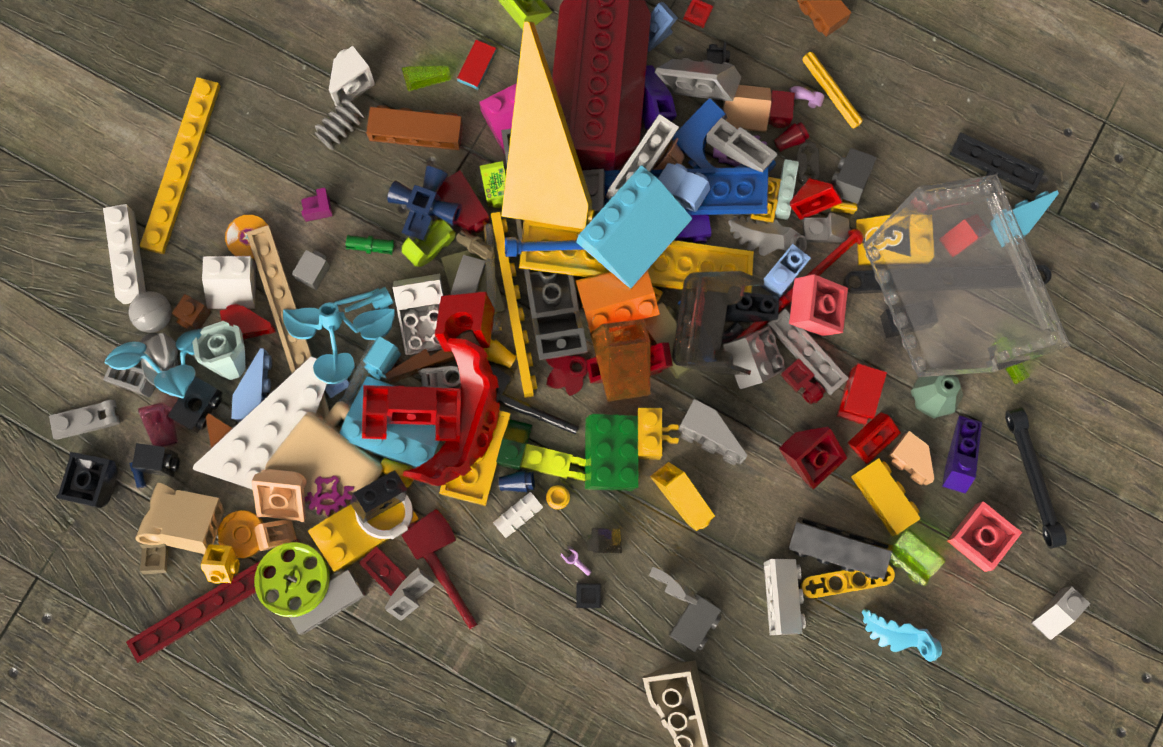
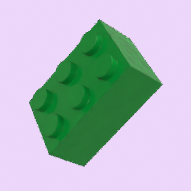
[585,414,638,491]

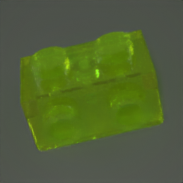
[890,528,946,586]

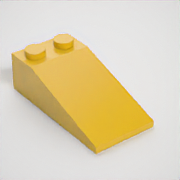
[308,502,419,572]

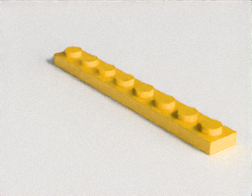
[140,77,221,255]
[491,212,537,398]

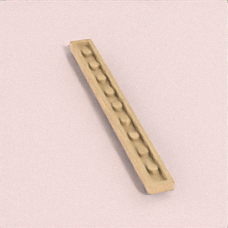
[246,225,330,416]

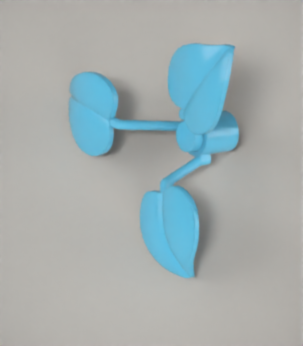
[283,302,395,384]
[105,329,202,398]

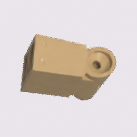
[136,483,225,554]

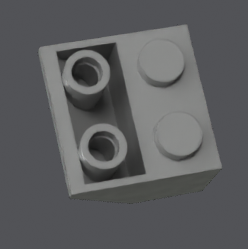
[723,326,786,389]

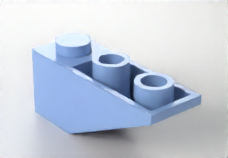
[231,348,272,422]

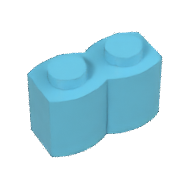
[363,336,401,380]

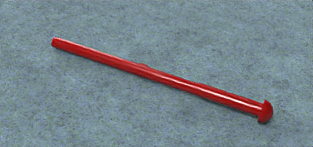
[724,229,864,353]

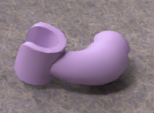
[789,86,824,108]

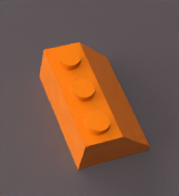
[576,270,660,334]

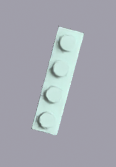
[774,159,799,220]

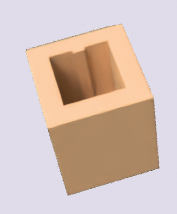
[887,431,934,485]

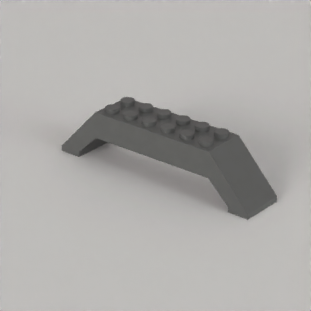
[501,129,587,360]

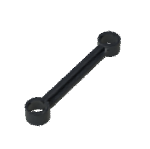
[1005,407,1067,549]

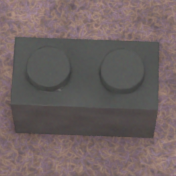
[831,148,877,204]
[669,594,722,652]

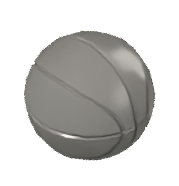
[128,291,172,333]

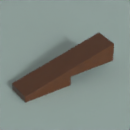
[385,331,481,383]

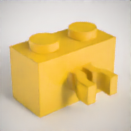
[637,408,679,460]

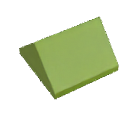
[498,0,552,30]

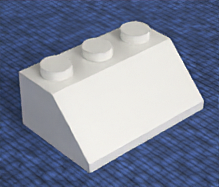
[764,559,806,635]

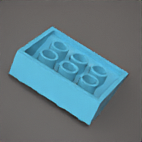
[576,165,692,289]
[340,376,443,468]

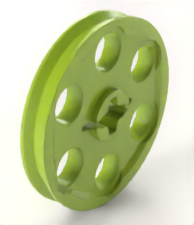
[254,542,330,617]

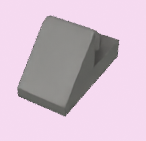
[803,213,850,243]

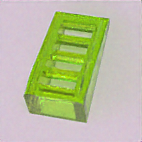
[401,66,451,91]

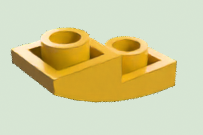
[750,177,781,223]

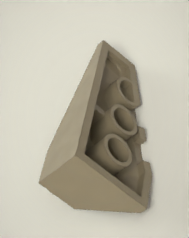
[643,660,711,747]

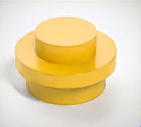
[546,485,570,509]

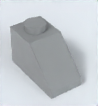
[1031,586,1091,640]

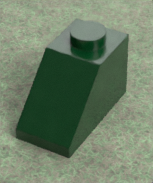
[496,419,533,471]

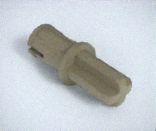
[456,230,494,260]

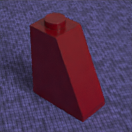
[437,171,490,234]

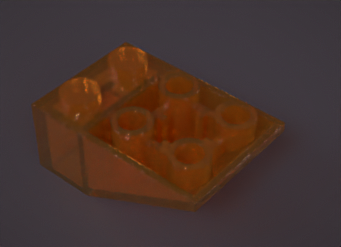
[590,319,650,402]

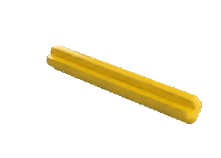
[802,52,863,129]

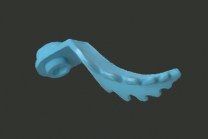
[862,609,942,662]

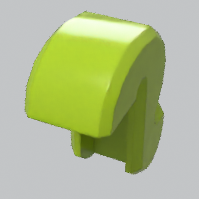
[402,219,456,267]

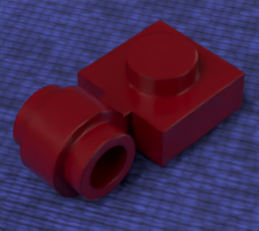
[781,358,825,405]

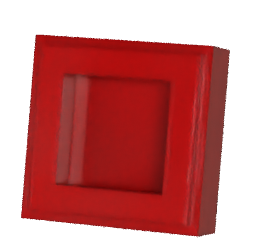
[684,0,713,28]

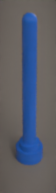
[504,237,585,257]

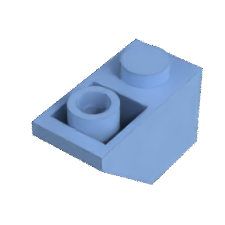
[760,244,811,299]

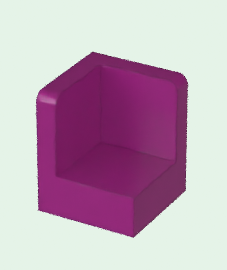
[301,188,333,222]

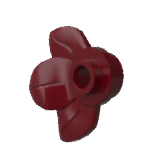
[546,355,588,396]

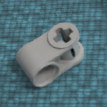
[418,366,461,389]

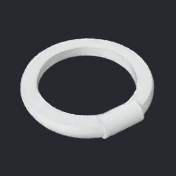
[355,494,413,539]

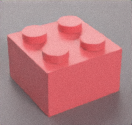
[789,274,848,336]
[947,501,1022,572]

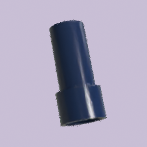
[129,462,147,489]

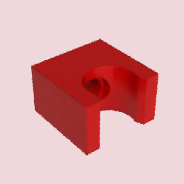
[435,292,495,352]
[836,363,887,425]

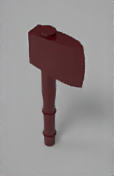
[401,509,478,630]

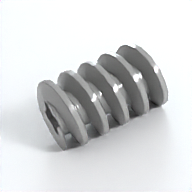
[315,99,364,150]

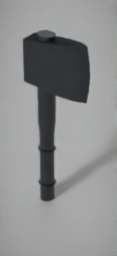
[488,361,579,435]

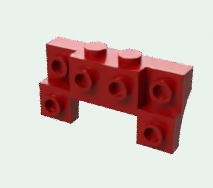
[362,385,461,441]

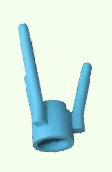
[334,287,393,312]

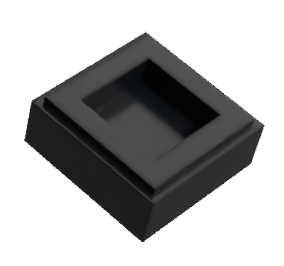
[576,583,601,608]

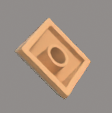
[723,85,771,132]

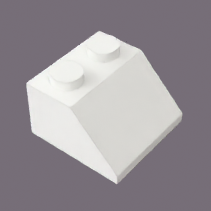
[329,46,375,107]
[202,256,256,309]

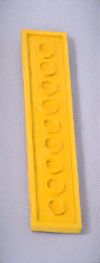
[519,220,754,294]

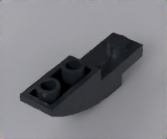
[682,289,779,322]

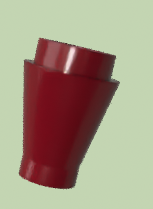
[774,122,809,152]

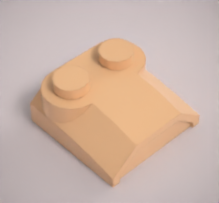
[252,469,306,522]

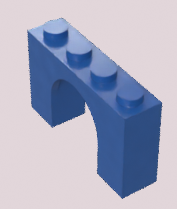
[672,98,776,172]

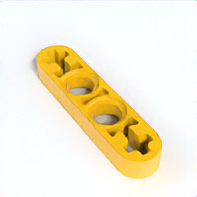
[800,565,895,598]

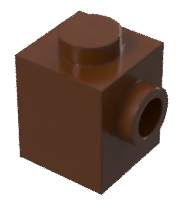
[172,294,211,330]

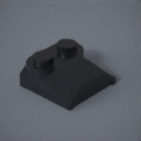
[56,452,118,508]

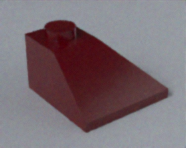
[779,426,848,490]

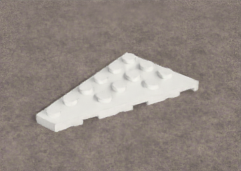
[193,356,327,489]

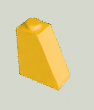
[650,462,715,531]

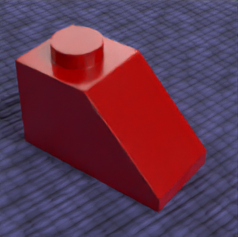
[220,304,276,340]

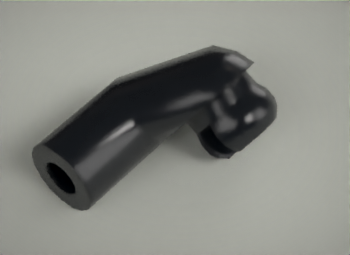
[710,322,744,344]

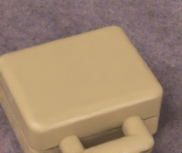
[265,401,382,518]

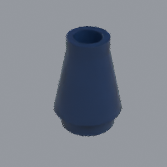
[499,469,535,493]

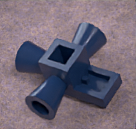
[387,166,462,242]

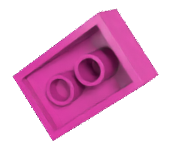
[479,83,517,155]

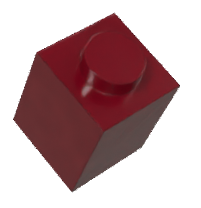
[768,90,795,128]

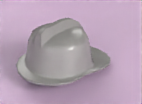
[140,333,178,385]

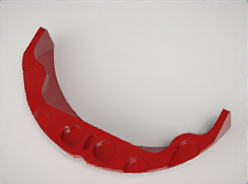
[402,338,500,486]

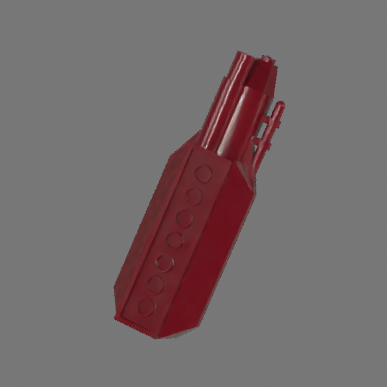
[552,0,651,171]

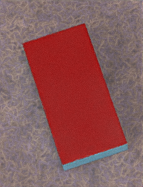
[457,40,497,90]

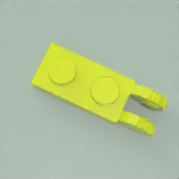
[521,444,586,481]

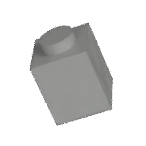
[292,250,330,290]

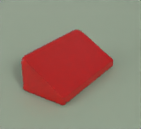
[848,412,901,464]

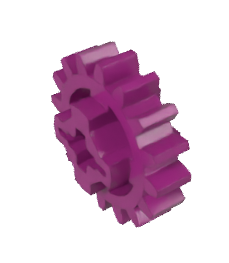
[305,475,354,517]

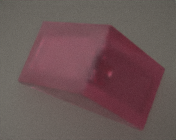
[138,403,178,447]

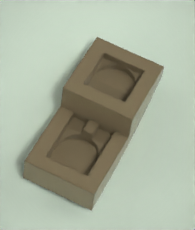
[139,542,168,574]

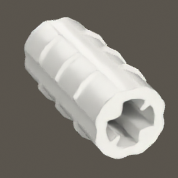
[493,492,543,538]

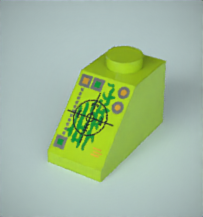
[480,161,506,208]

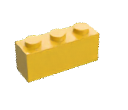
[851,458,921,536]

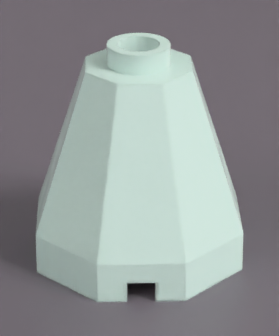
[192,321,246,380]

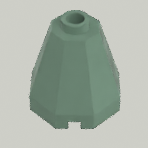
[911,368,964,419]

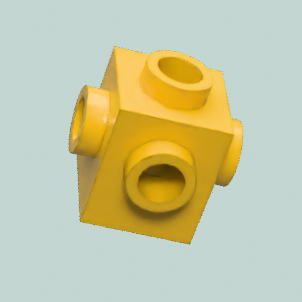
[201,544,240,583]

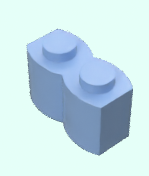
[658,163,710,212]

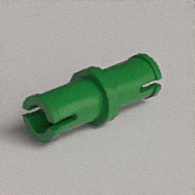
[346,235,394,255]

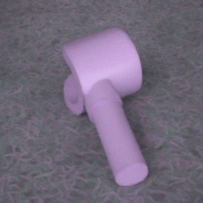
[561,546,592,576]

